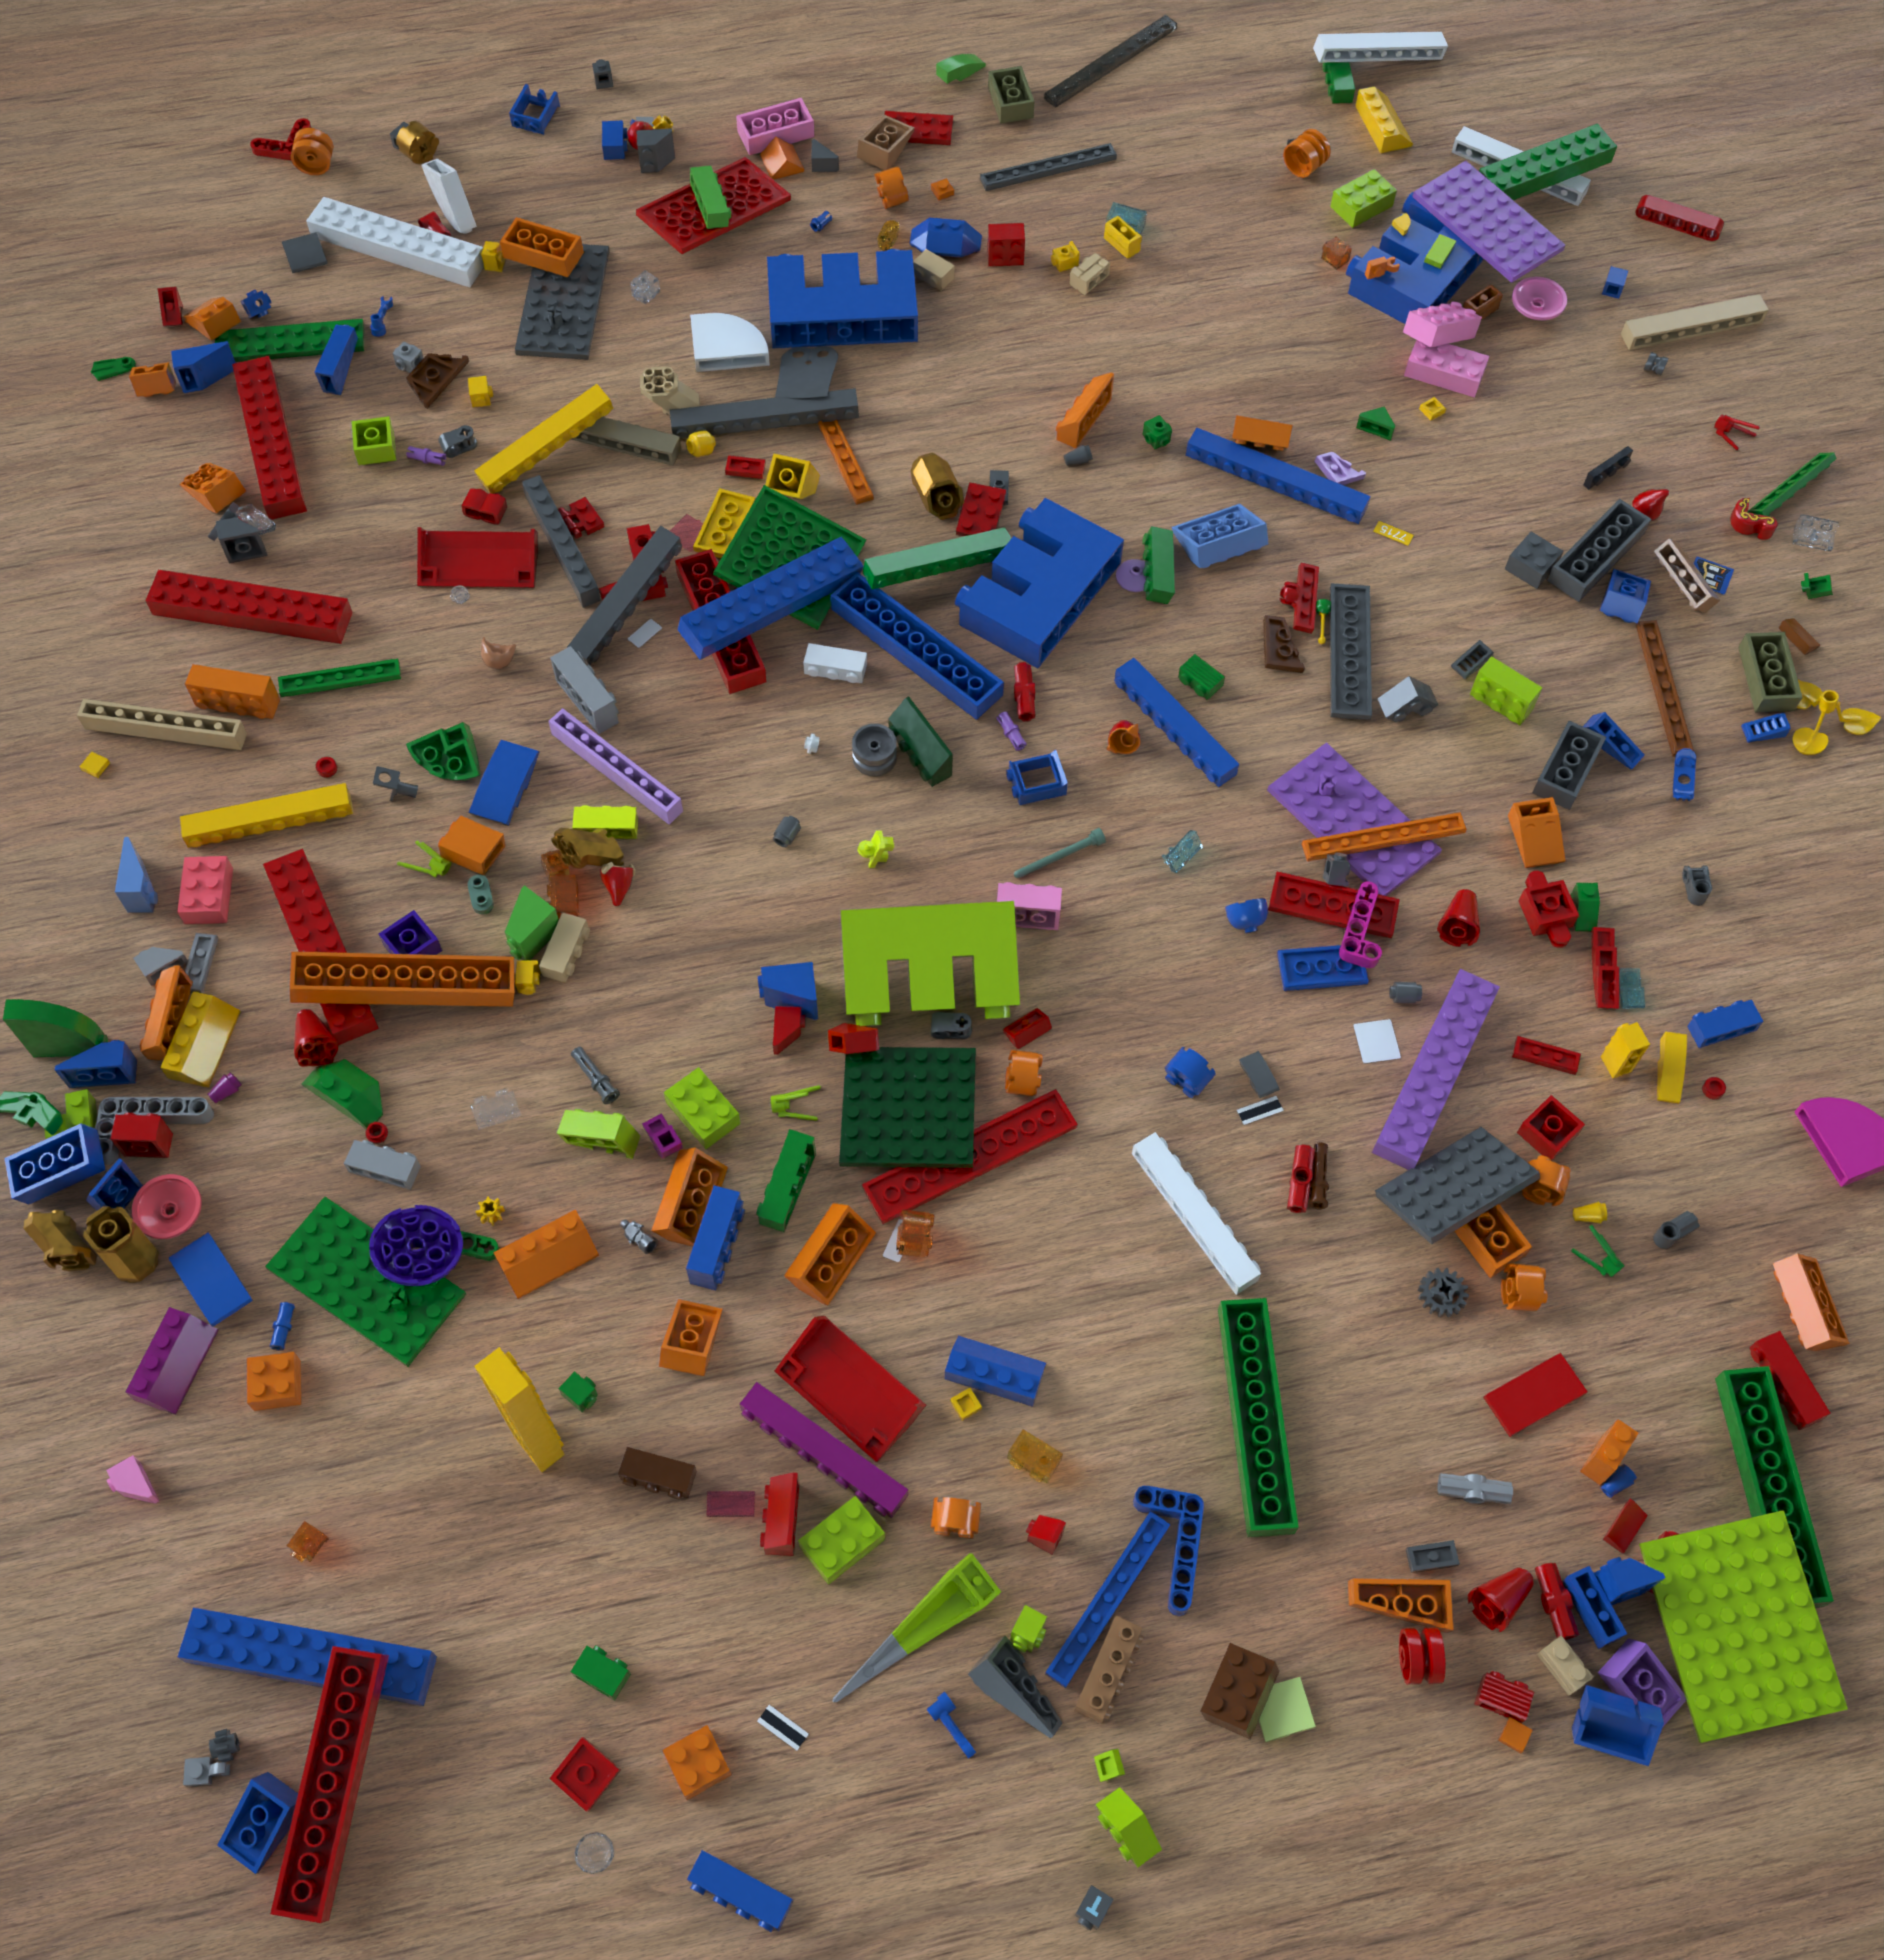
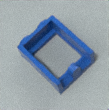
[509,84,560,135]
[1006,750,1068,805]

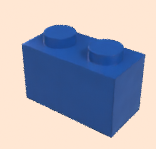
[602,120,628,160]

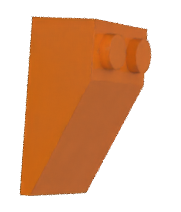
[182,297,241,341]
[659,1299,722,1376]

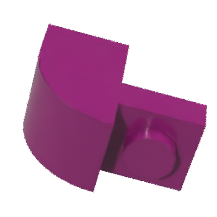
[642,1113,683,1159]

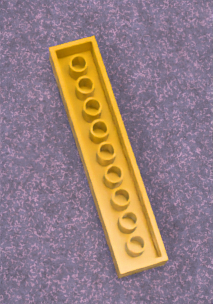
[474,1347,565,1472]

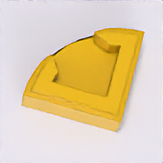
[1392,213,1411,236]

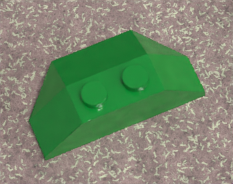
[302,1059,383,1129]

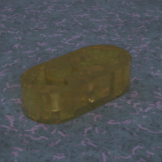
[877,220,899,251]

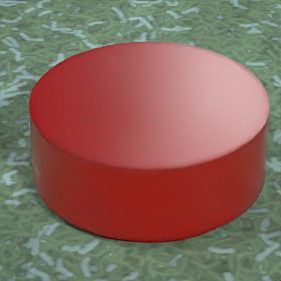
[316,757,338,778]
[1702,1077,1726,1100]

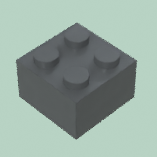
[1505,531,1564,589]

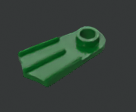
[91,357,136,381]

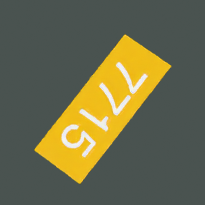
[1373,521,1414,546]

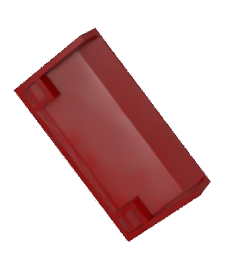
[417,527,538,588]
[774,1315,926,1462]

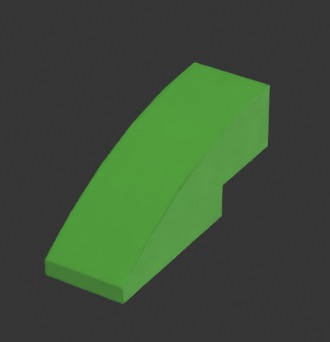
[936,54,986,84]

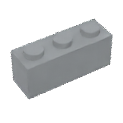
[344,1140,421,1190]

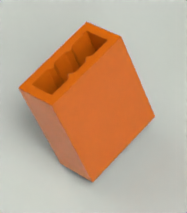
[438,815,506,876]
[1580,1419,1639,1485]

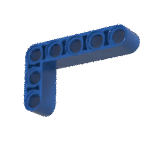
[1133,1486,1204,1616]

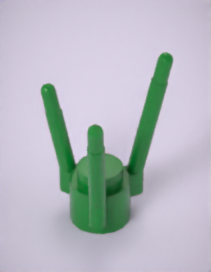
[1571,1225,1625,1277]

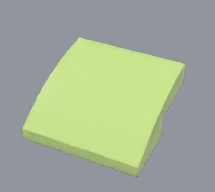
[1259,1677,1316,1742]

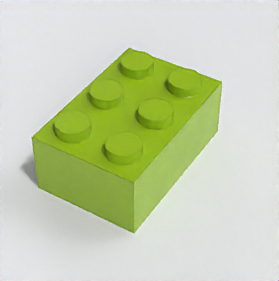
[1330,169,1397,228]
[1470,656,1542,725]
[664,1067,741,1150]
[798,1496,885,1585]

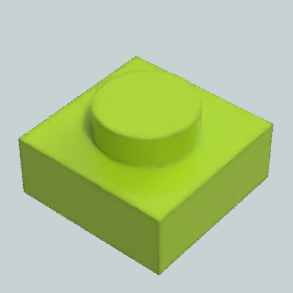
[1094,1749,1125,1782]

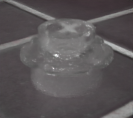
[450,585,470,604]

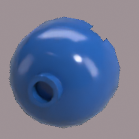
[1225,898,1268,933]

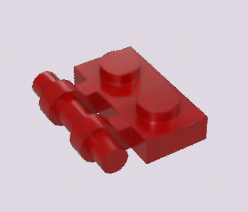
[558,497,605,539]

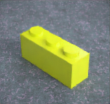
[572,805,638,839]

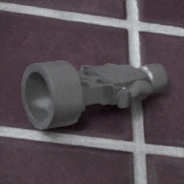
[620,1220,658,1254]

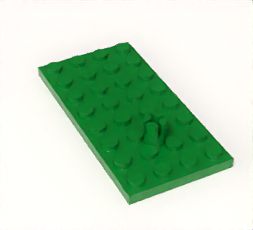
[265,1196,466,1367]

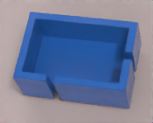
[1572,1685,1664,1766]

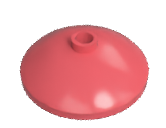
[132,1174,202,1239]

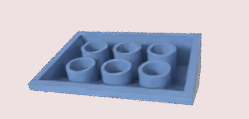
[1172,504,1269,568]

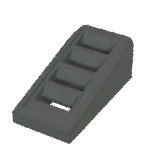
[1451,640,1494,679]

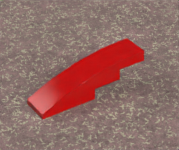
[1591,927,1619,1009]

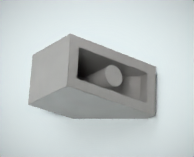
[133,947,188,986]

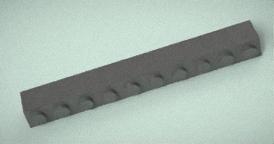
[670,388,859,439]

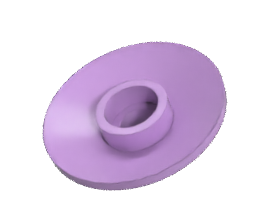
[1116,559,1145,592]

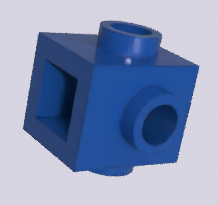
[240,289,272,318]

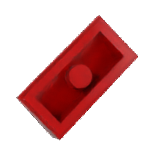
[1002,1008,1052,1049]
[1602,1498,1648,1554]

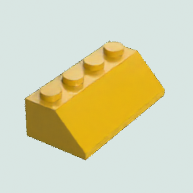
[1355,86,1413,153]
[160,991,241,1088]

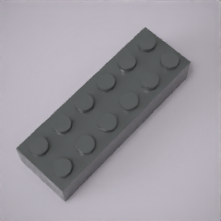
[1547,498,1651,602]

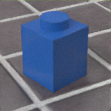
[1602,266,1628,299]

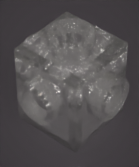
[630,270,660,304]

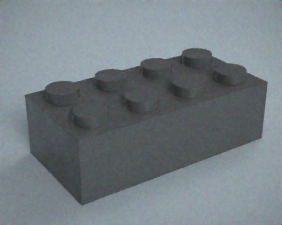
[1532,721,1606,810]

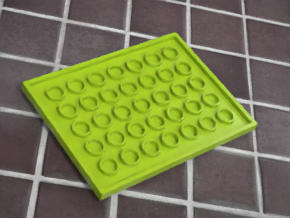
[1639,1510,1848,1743]

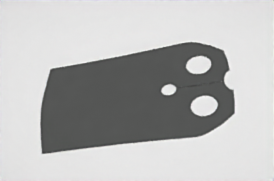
[775,346,838,398]

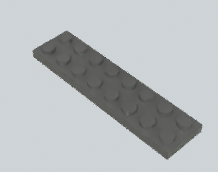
[1330,583,1372,720]

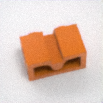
[129,362,176,397]

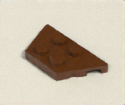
[406,353,469,409]

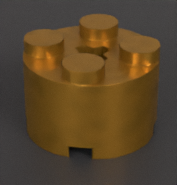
[396,121,439,164]

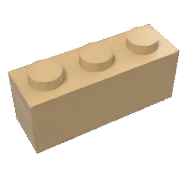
[539,912,590,983]

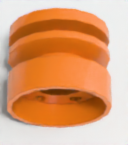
[1283,129,1331,178]

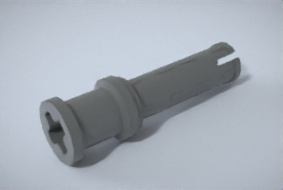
[571,1047,620,1105]

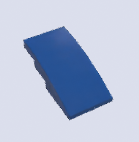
[469,740,539,826]
[169,1232,253,1327]

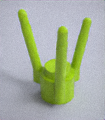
[397,841,451,878]
[771,1085,821,1121]

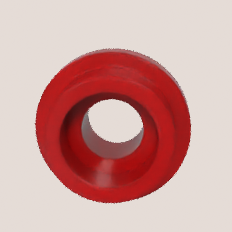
[365,1122,388,1144]

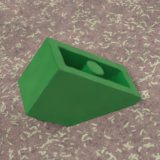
[1570,883,1600,932]

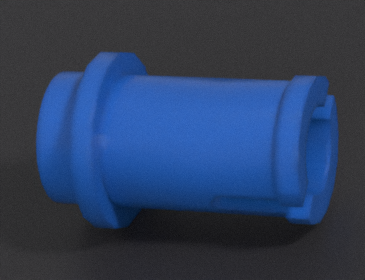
[810,211,832,232]

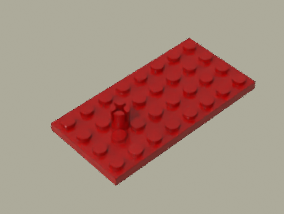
[636,157,791,254]

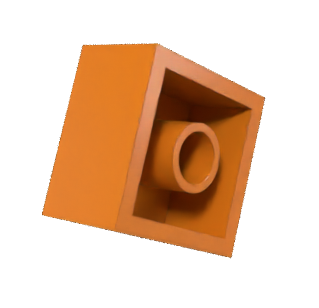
[247,1352,301,1411]
[662,1725,732,1800]

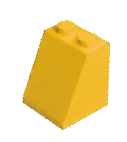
[765,454,820,499]

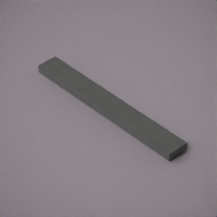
[980,143,1117,191]

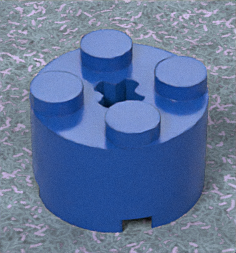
[1165,1047,1216,1098]

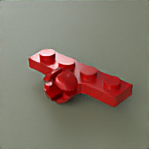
[1280,562,1319,634]

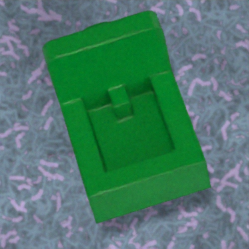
[1801,573,1833,599]

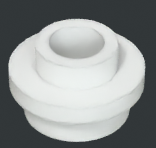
[804,733,819,754]

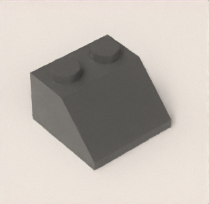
[637,128,675,173]
[216,517,268,564]

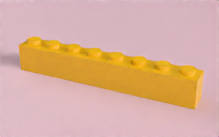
[474,384,614,494]
[180,783,353,848]

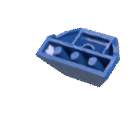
[910,217,982,257]

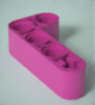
[1339,881,1382,969]

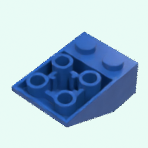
[171,341,236,393]

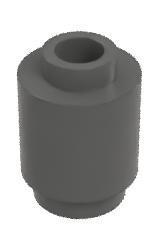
[773,816,801,848]
[1389,982,1422,1003]

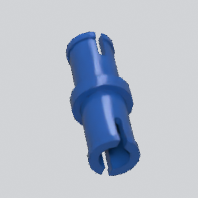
[269,1302,295,1351]

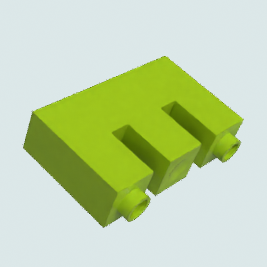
[841,901,1020,1026]

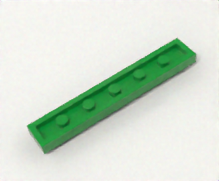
[1748,452,1837,516]
[278,658,401,698]

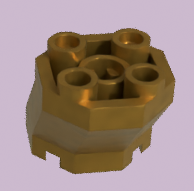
[910,452,964,520]
[551,828,624,869]
[83,1206,159,1283]
[23,1210,96,1271]

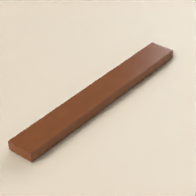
[1636,620,1694,757]

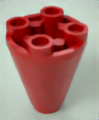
[294,1009,338,1067]

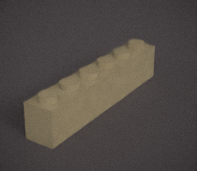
[571,416,681,466]

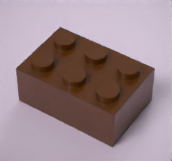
[1200,1643,1279,1740]

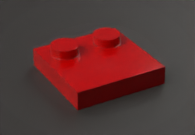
[549,1737,621,1812]

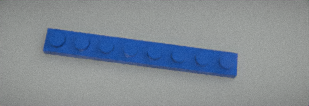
[1045,1511,1170,1689]

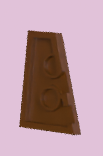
[1263,615,1305,673]

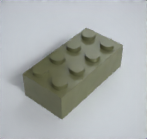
[1738,632,1803,713]

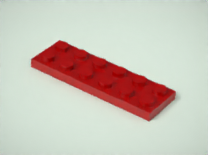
[1268,871,1400,939]

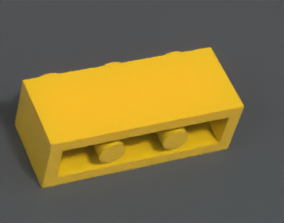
[1601,1022,1650,1079]

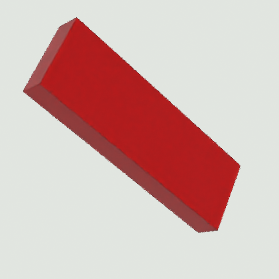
[1512,1036,1581,1075]

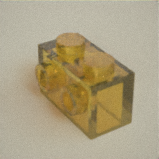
[1007,1429,1063,1483]

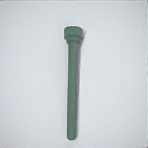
[1014,828,1106,878]

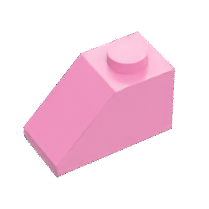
[106,1455,159,1503]

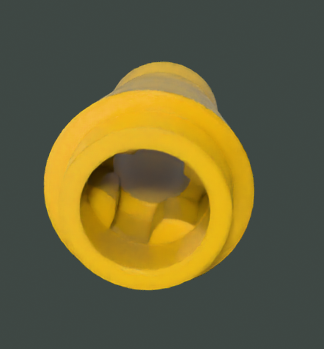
[1573,1201,1607,1224]

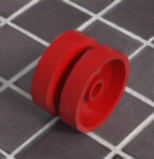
[1399,1627,1446,1685]

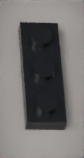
[1583,446,1633,490]

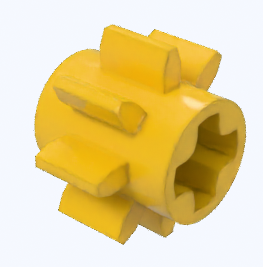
[652,115,674,132]
[475,1196,505,1226]

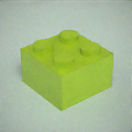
[351,416,397,465]

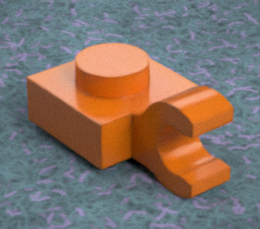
[1365,257,1400,279]

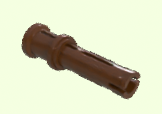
[1308,1142,1329,1210]

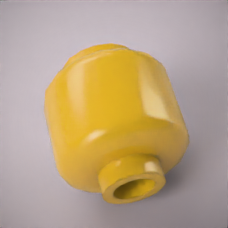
[686,430,716,457]

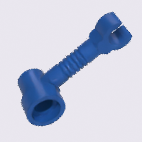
[370,296,393,337]
[927,1691,976,1759]

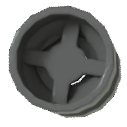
[1644,352,1669,376]

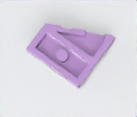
[1315,452,1366,485]

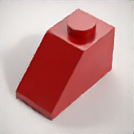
[773,1006,806,1055]
[1026,1515,1066,1555]

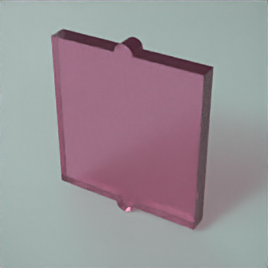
[670,514,703,552]

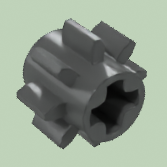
[209,1729,240,1762]

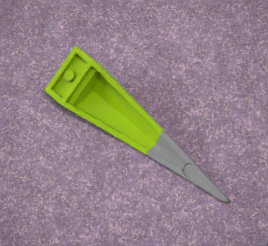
[832,1553,1001,1702]

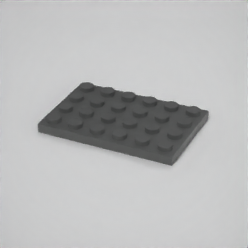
[1375,1127,1540,1244]

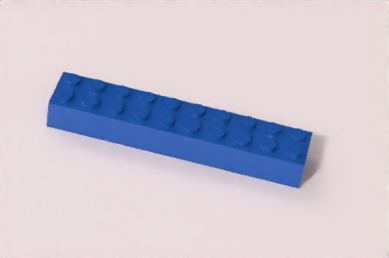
[677,536,864,660]
[831,572,1004,720]
[177,1607,437,1706]

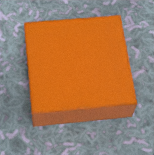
[1498,1717,1533,1754]

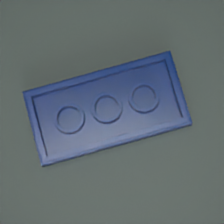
[1277,945,1369,991]

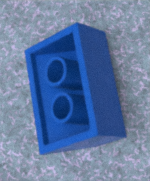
[1594,1557,1665,1605]

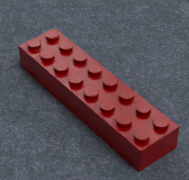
[675,549,767,695]

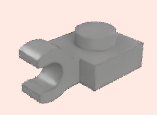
[183,1757,230,1787]

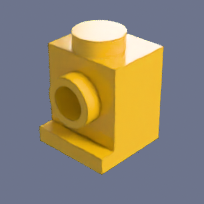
[481,241,506,272]
[1051,241,1080,272]
[515,960,541,995]

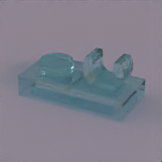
[1162,830,1203,873]

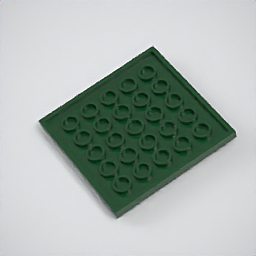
[839,1047,976,1168]

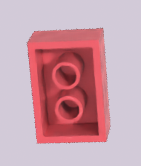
[177,856,233,924]

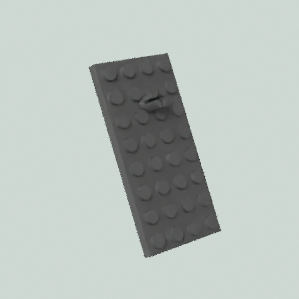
[515,244,609,360]

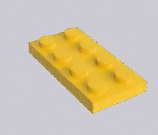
[693,488,755,558]

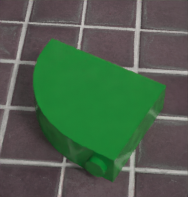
[3,999,108,1058]

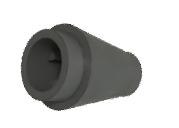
[1063,445,1093,466]

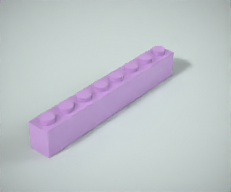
[548,708,683,824]

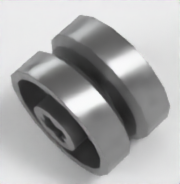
[852,724,896,776]

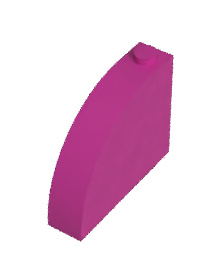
[1795,1097,1884,1187]

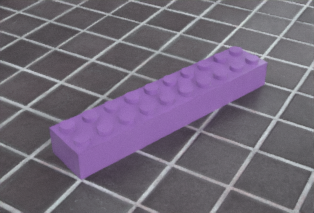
[1372,969,1500,1170]

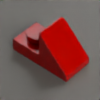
[157,287,183,327]

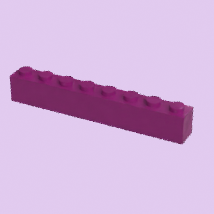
[739,1382,908,1518]

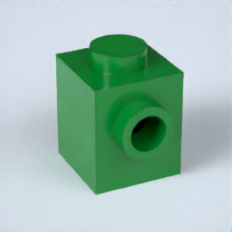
[558,1371,598,1412]

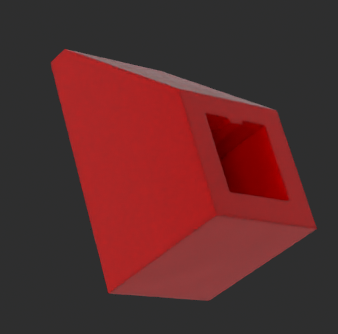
[828,1023,879,1054]

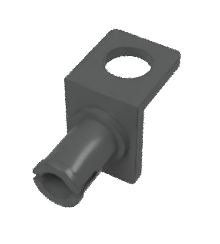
[373,766,418,802]

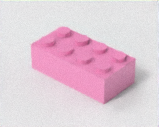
[736,98,814,156]
[1403,302,1482,347]
[1404,340,1489,398]

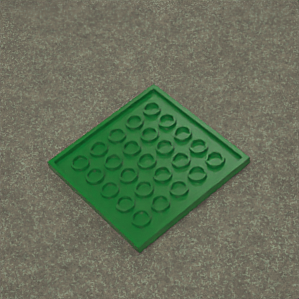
[713,485,867,630]

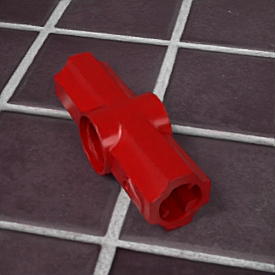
[1014,662,1036,722]
[1287,1144,1315,1213]
[1535,1563,1579,1640]

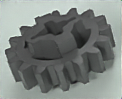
[1418,1268,1469,1318]

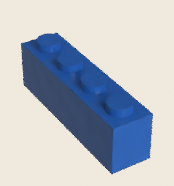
[687,1850,794,1932]

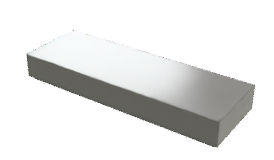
[185,933,218,993]

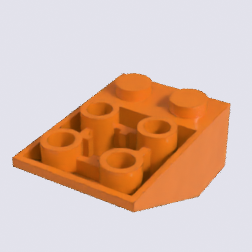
[179,463,246,513]
[1508,797,1566,868]

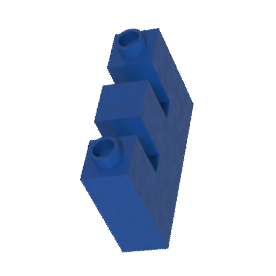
[1346,192,1484,324]
[767,249,918,349]
[955,498,1124,668]

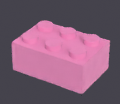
[997,882,1062,930]

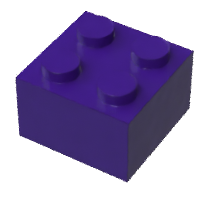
[378,910,443,955]

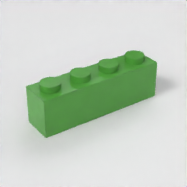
[690,166,731,229]

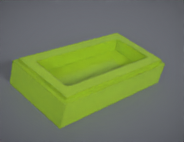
[1424,234,1456,269]

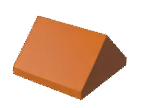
[760,136,804,180]

